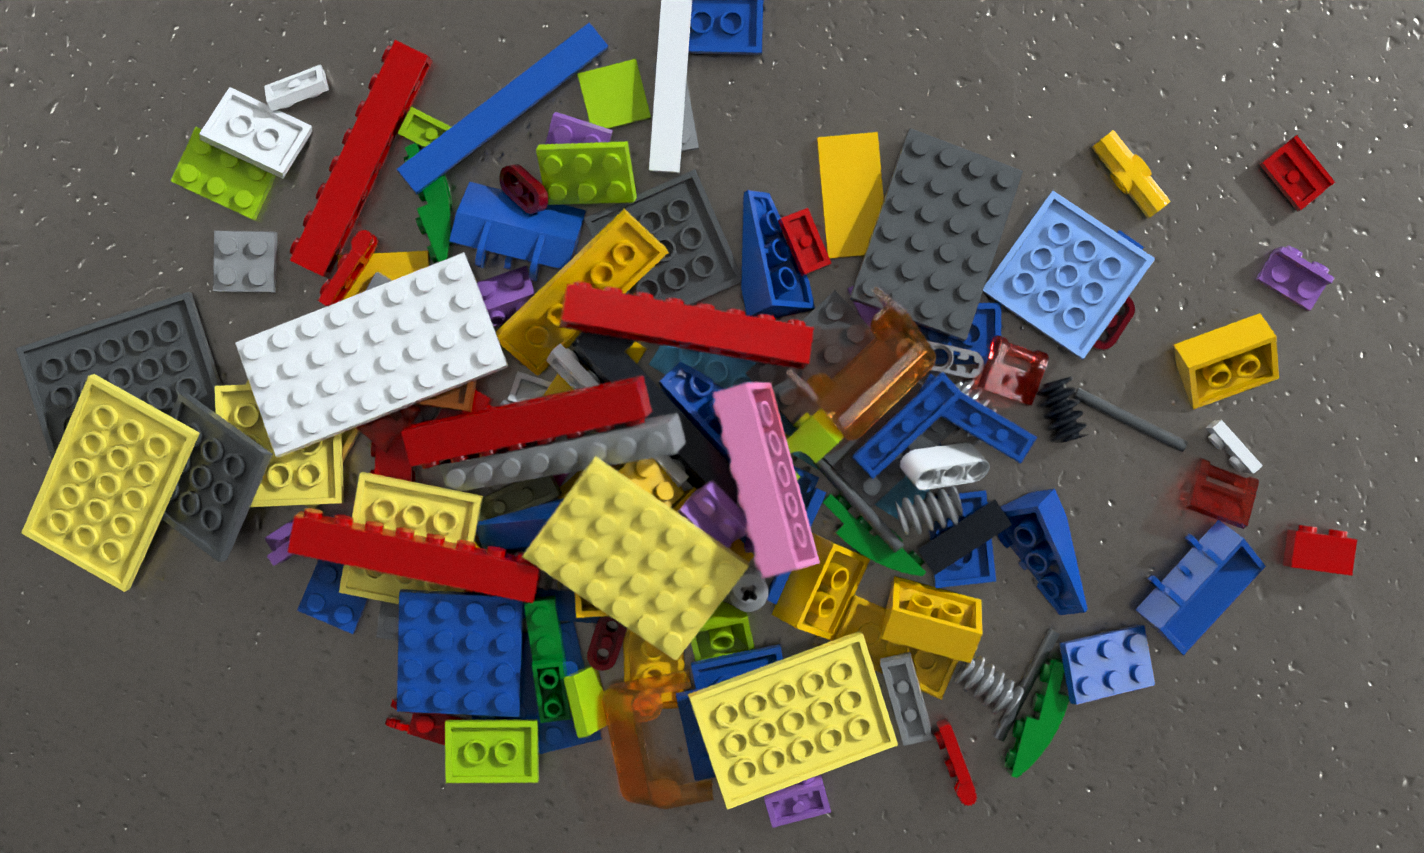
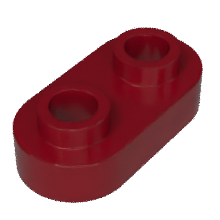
[499,164,548,214]
[1092,297,1135,351]
[587,616,627,671]

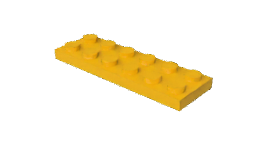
[496,209,668,377]

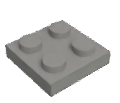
[213,231,277,293]

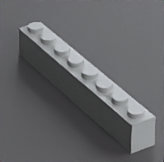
[439,413,686,491]

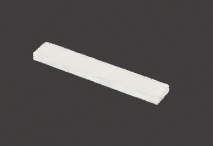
[649,0,692,174]

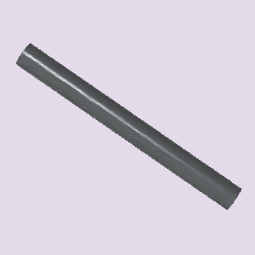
[1073,388,1188,452]
[813,457,904,553]
[993,629,1060,742]

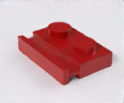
[1259,135,1335,212]

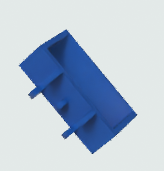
[449,182,587,281]
[1135,520,1266,655]

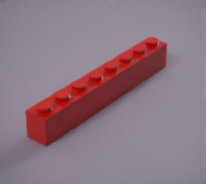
[289,40,433,279]
[559,281,814,370]
[401,375,652,469]
[287,508,541,603]

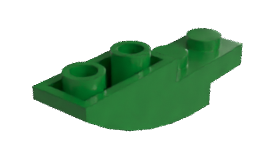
[403,143,455,263]
[822,493,926,576]
[524,595,571,723]
[1005,657,1069,778]

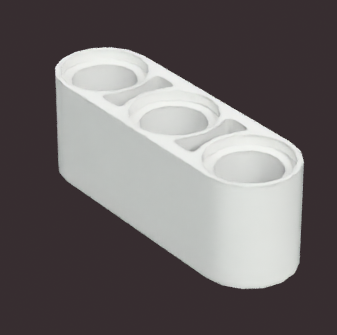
[900,442,990,490]

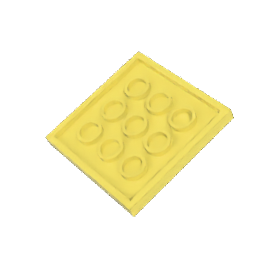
[214,384,344,507]
[339,472,483,604]

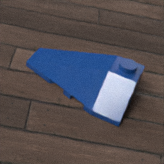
[741,190,815,318]
[658,361,785,463]
[998,489,1088,615]
[476,498,564,552]

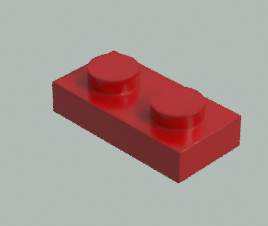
[778,208,832,276]

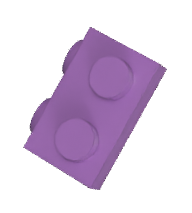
[477,266,536,327]

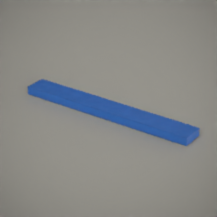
[397,23,608,195]

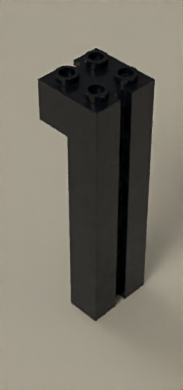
[571,331,740,504]

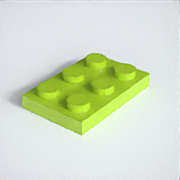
[171,127,276,220]
[536,141,637,205]
[445,719,539,783]

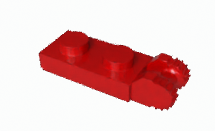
[318,229,379,306]
[385,699,470,745]
[934,719,977,807]

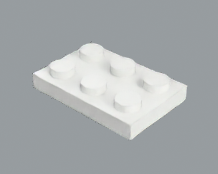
[199,87,312,179]

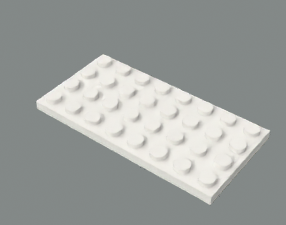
[235,253,509,457]

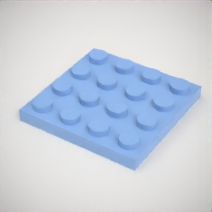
[983,191,1155,360]

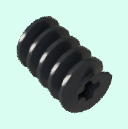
[1036,376,1089,443]

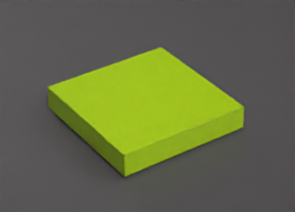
[577,58,652,129]
[563,665,611,738]

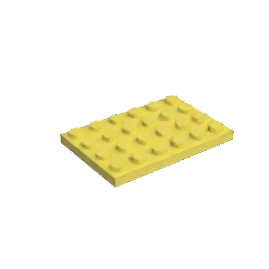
[21,374,200,592]
[523,456,749,660]
[688,631,898,810]

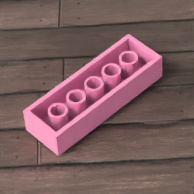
[713,382,820,578]

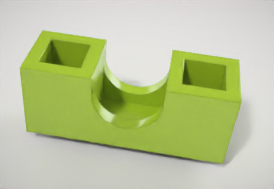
[785,410,844,480]

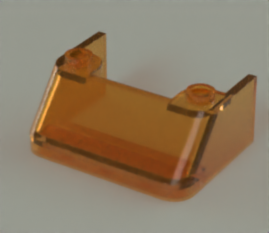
[786,286,936,441]
[602,669,714,809]

